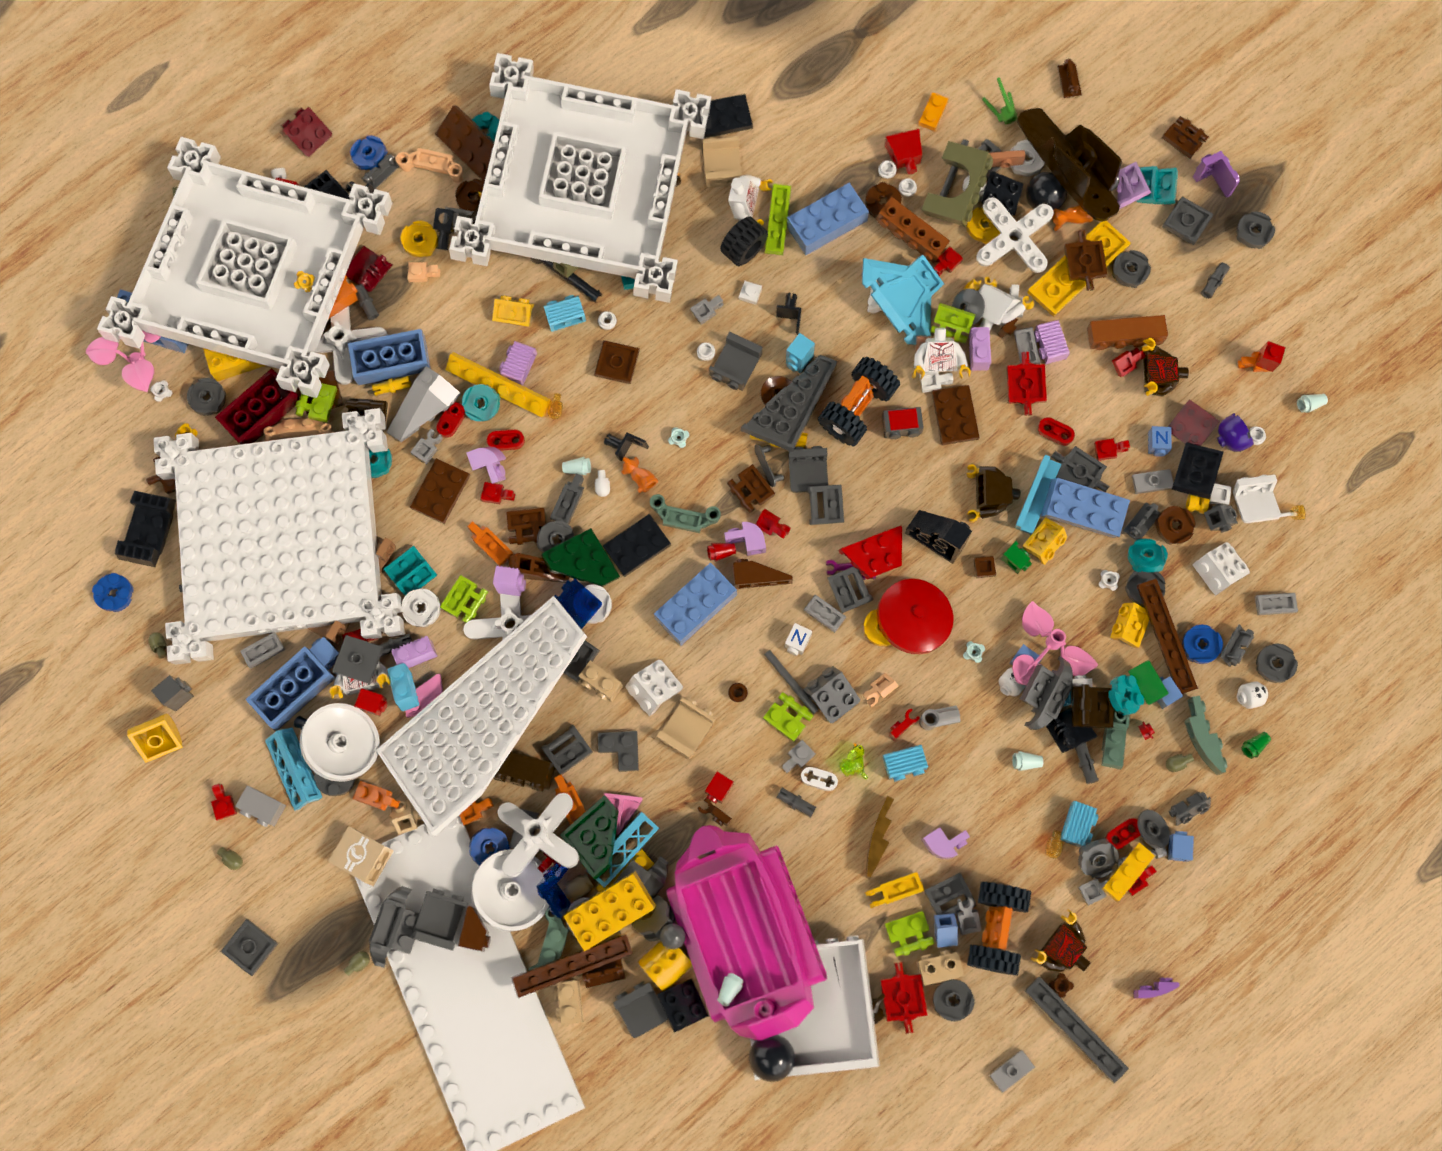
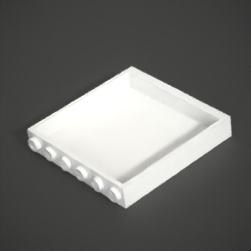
[750,936,880,1080]

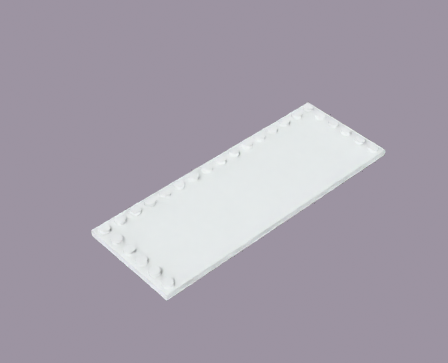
[355,815,586,1151]

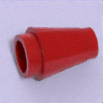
[707,543,736,562]

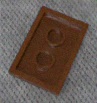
[932,385,980,445]
[410,458,470,524]

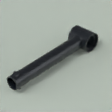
[530,258,602,303]

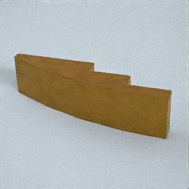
[866,796,894,879]

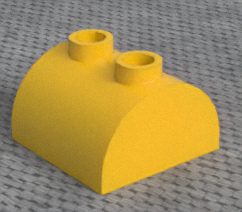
[127,713,183,763]
[637,940,692,992]

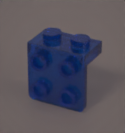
[554,578,602,629]
[536,863,571,919]

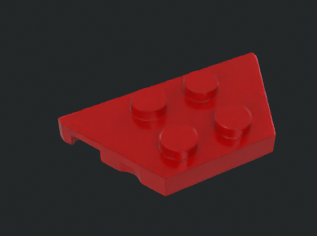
[838,525,902,580]

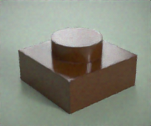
[997,318,1018,338]
[974,556,996,579]

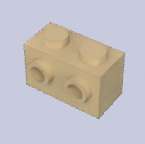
[579,661,623,702]
[917,949,964,986]
[554,980,584,1025]

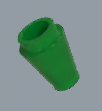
[1241,732,1271,759]

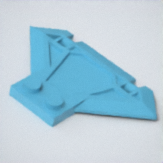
[862,255,944,345]

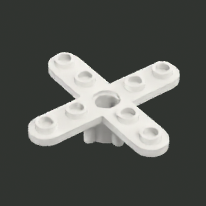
[976,198,1053,273]
[315,306,388,385]
[463,594,531,640]
[498,793,579,877]

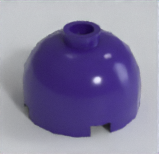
[1217,413,1254,452]

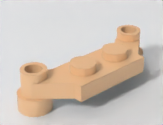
[396,148,463,183]
[264,418,334,441]

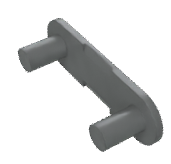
[755,444,784,487]

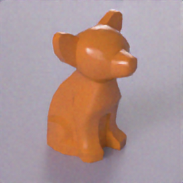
[1052,205,1093,231]
[621,457,658,493]

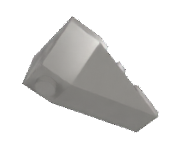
[387,366,461,442]

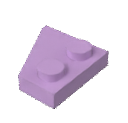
[1117,162,1151,209]

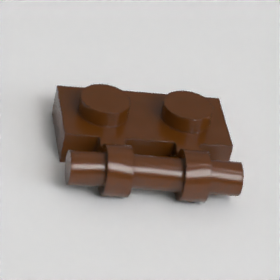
[1162,116,1209,159]
[727,464,775,513]
[506,507,546,545]

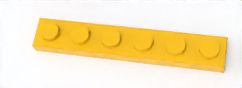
[445,352,551,418]

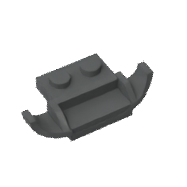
[1020,656,1074,730]
[614,856,668,899]
[369,886,419,968]

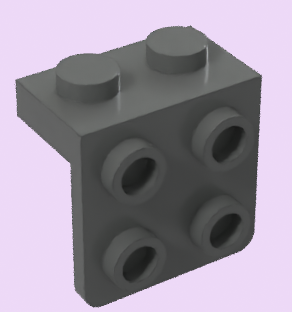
[789,446,828,493]
[803,666,860,723]
[613,981,668,1038]

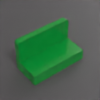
[1128,660,1169,705]

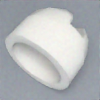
[271,168,286,179]

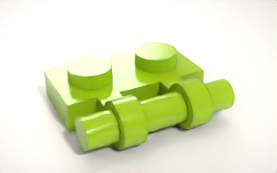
[931,303,976,344]
[295,383,337,423]
[440,575,488,623]
[763,692,814,742]
[884,911,934,957]

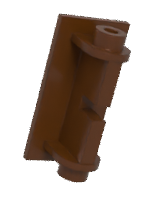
[1058,59,1082,98]
[582,959,626,988]

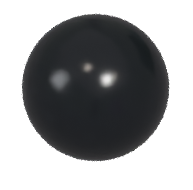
[1026,172,1067,210]
[749,1035,795,1082]

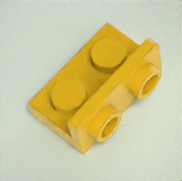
[492,295,534,327]
[1023,517,1067,565]
[1110,603,1149,648]

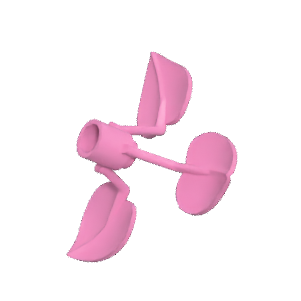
[86,331,161,392]
[1012,601,1098,686]

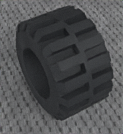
[720,216,768,267]

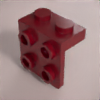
[280,106,332,157]

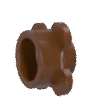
[1049,973,1074,998]

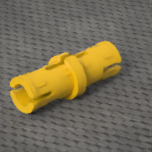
[372,376,412,396]

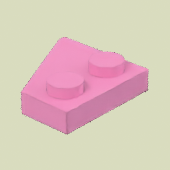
[405,674,443,718]
[604,793,643,836]

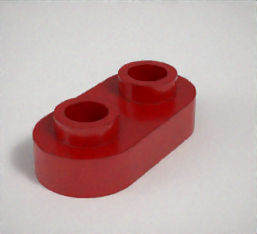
[436,402,466,438]
[1038,417,1075,446]
[487,429,525,451]
[1105,818,1141,850]

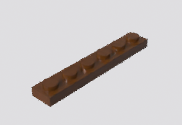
[1136,578,1198,694]
[511,934,633,998]

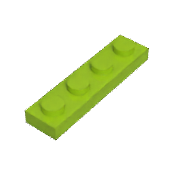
[765,184,791,255]

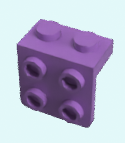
[1193,151,1239,197]

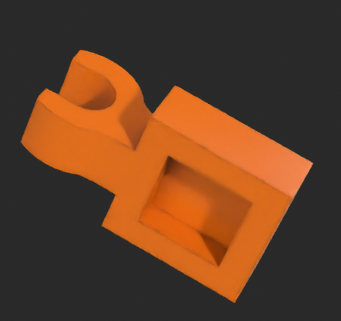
[1238,352,1271,372]
[459,798,494,826]

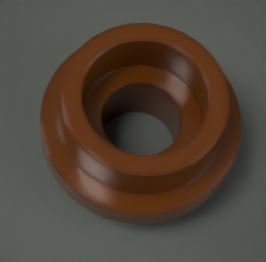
[728,683,748,703]

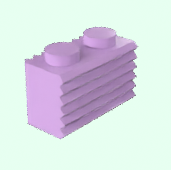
[1034,320,1069,364]
[968,327,991,371]
[499,341,537,386]
[493,566,526,596]
[391,636,438,668]

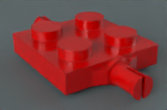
[1006,352,1047,416]
[880,962,928,1034]

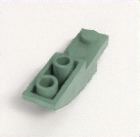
[1101,694,1130,770]
[1184,696,1227,775]

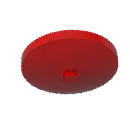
[877,579,954,655]

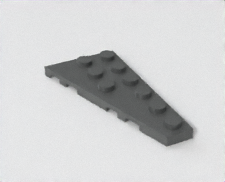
[740,355,837,452]

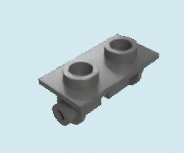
[362,154,399,190]
[1124,502,1160,540]
[1220,624,1254,667]
[1169,792,1211,826]

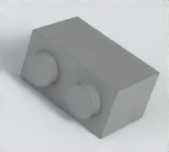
[235,785,286,827]

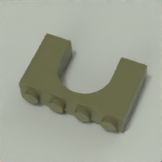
[922,141,993,227]

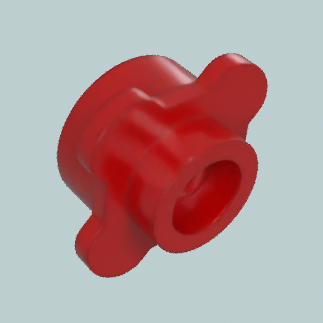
[1138,721,1155,740]

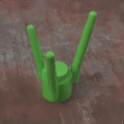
[982,77,1018,124]

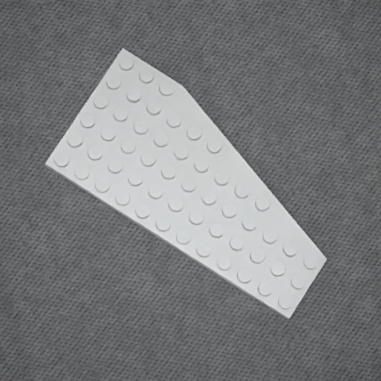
[376,596,587,835]

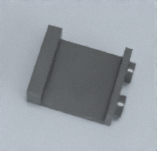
[709,331,763,391]
[411,888,468,951]

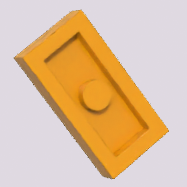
[918,92,949,132]

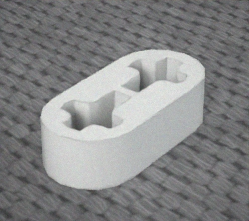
[801,767,838,791]

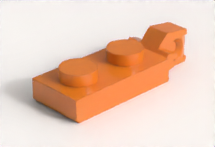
[467,521,514,567]
[554,775,586,825]
[352,781,400,811]

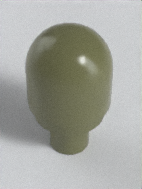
[148,633,167,659]
[1166,754,1194,772]
[217,847,243,870]
[344,951,370,976]

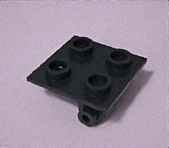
[981,171,1024,216]
[1046,707,1097,753]
[657,978,708,1033]

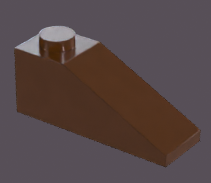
[508,553,569,583]
[733,559,793,589]

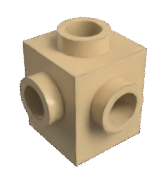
[389,800,419,835]

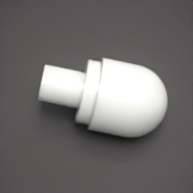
[595,470,610,497]

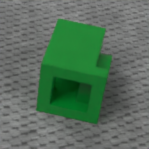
[1001,541,1032,574]

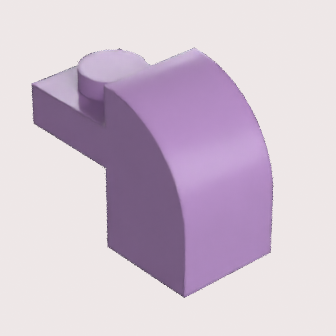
[467,447,506,484]
[724,522,766,556]
[922,827,970,859]

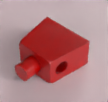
[885,128,922,175]

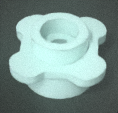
[668,427,689,448]
[963,641,985,663]

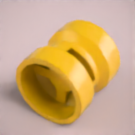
[1185,494,1210,514]

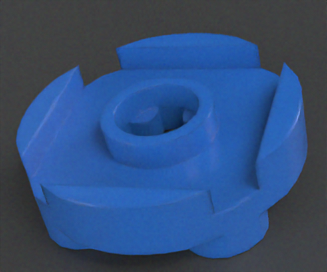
[350,136,388,170]
[92,573,134,612]
[1182,625,1223,664]
[469,828,510,866]

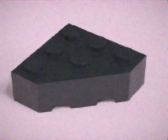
[905,510,972,564]

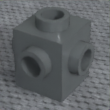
[1204,503,1238,533]

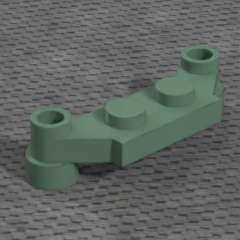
[650,494,721,533]
[528,906,569,971]

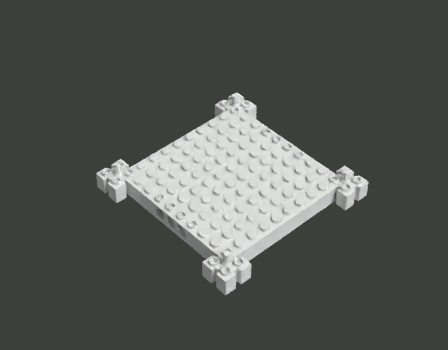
[449,53,711,303]
[97,137,392,398]
[154,408,405,665]

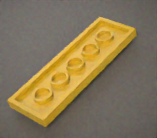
[1027,221,1131,317]

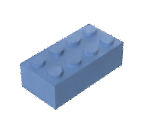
[787,183,869,255]
[348,329,431,386]
[1041,478,1130,538]
[654,562,737,646]
[245,646,335,731]

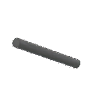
[939,139,969,197]
[764,650,819,715]

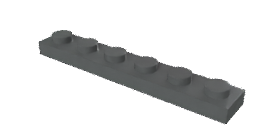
[1024,976,1129,1083]

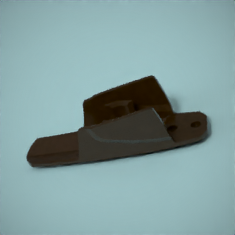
[1016,108,1122,222]

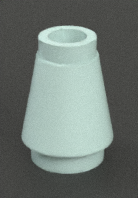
[1297,394,1328,413]
[562,457,591,475]
[1012,751,1043,771]
[717,973,743,1006]

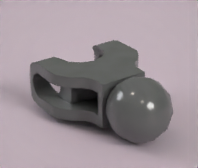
[631,895,686,950]

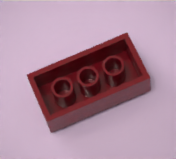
[215,368,300,445]

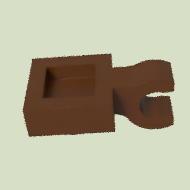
[698,798,732,827]

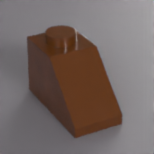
[458,906,491,952]

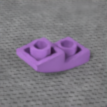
[1134,978,1179,998]

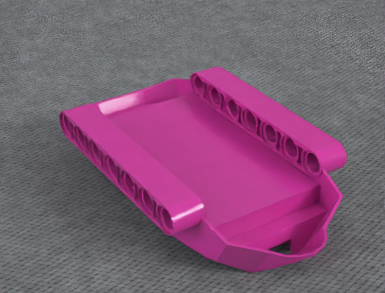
[667,825,827,1041]

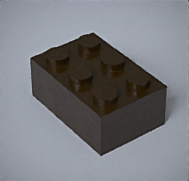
[493,752,555,792]

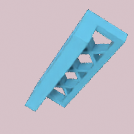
[1014,455,1061,535]
[265,727,322,811]
[587,812,659,888]

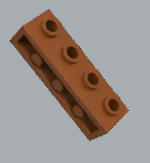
[875,197,950,263]
[1087,315,1168,350]

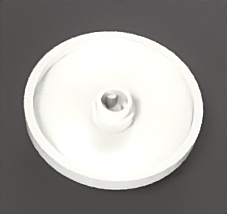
[300,703,380,782]
[471,850,552,931]

